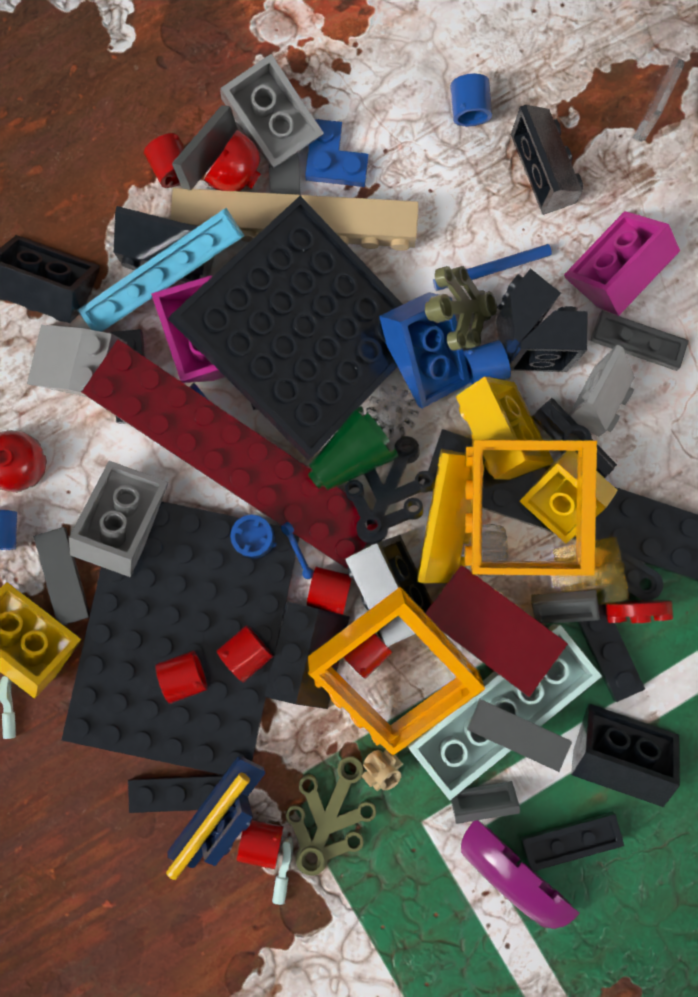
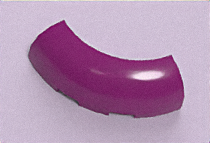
[461,820,580,929]

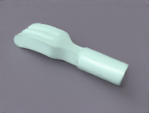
[0,676,16,739]
[272,836,293,905]

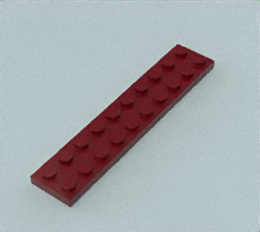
[81,339,378,570]

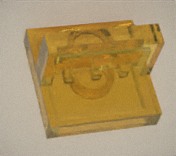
[550,537,630,605]

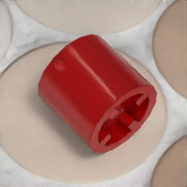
[144,133,185,188]
[306,566,352,615]
[217,625,274,683]
[343,633,393,679]
[156,651,208,704]
[237,820,284,870]

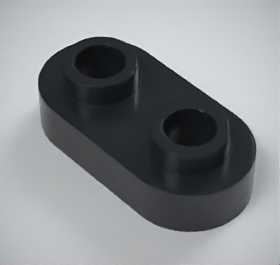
[602,552,663,600]

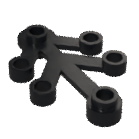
[344,436,435,544]

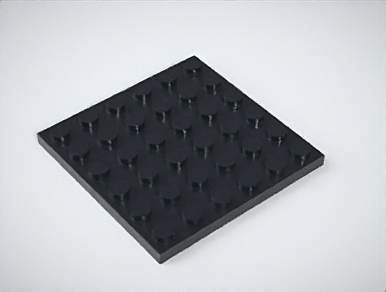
[168,195,403,460]

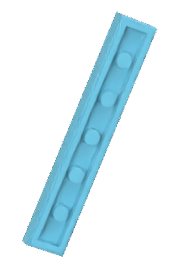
[77,208,245,332]

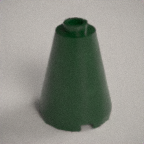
[308,406,399,490]

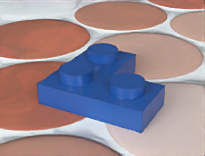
[305,119,369,187]

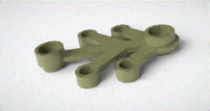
[425,266,497,351]
[286,755,376,876]

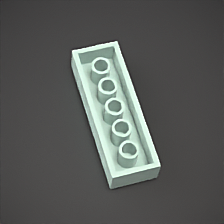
[407,624,602,800]

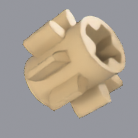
[362,750,403,791]

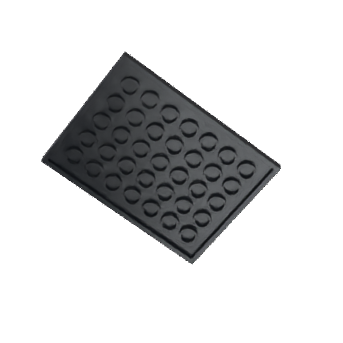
[61,502,300,775]

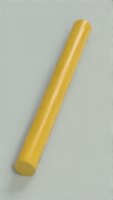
[166,772,250,880]

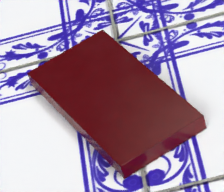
[425,565,568,697]

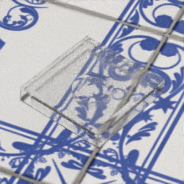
[633,57,685,142]

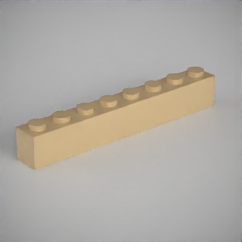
[170,188,418,251]

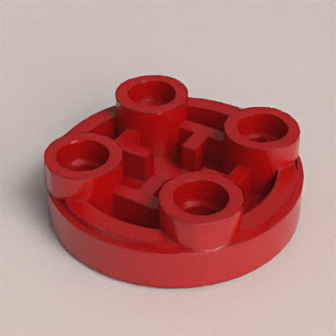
[606,600,674,623]

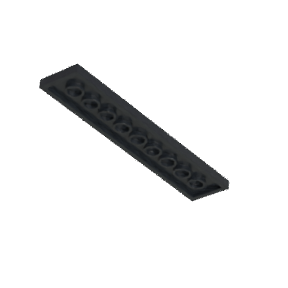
[423,429,698,581]

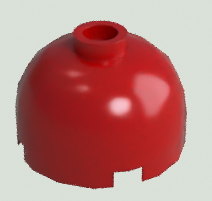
[204,130,261,192]
[0,430,47,493]

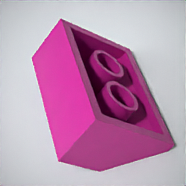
[564,211,680,316]
[151,275,225,383]

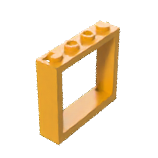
[465,440,597,576]
[308,587,485,755]

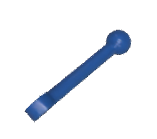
[281,522,314,579]

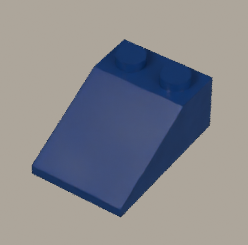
[379,292,470,409]

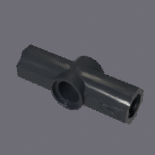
[532,398,617,478]

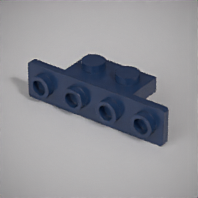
[167,756,265,868]

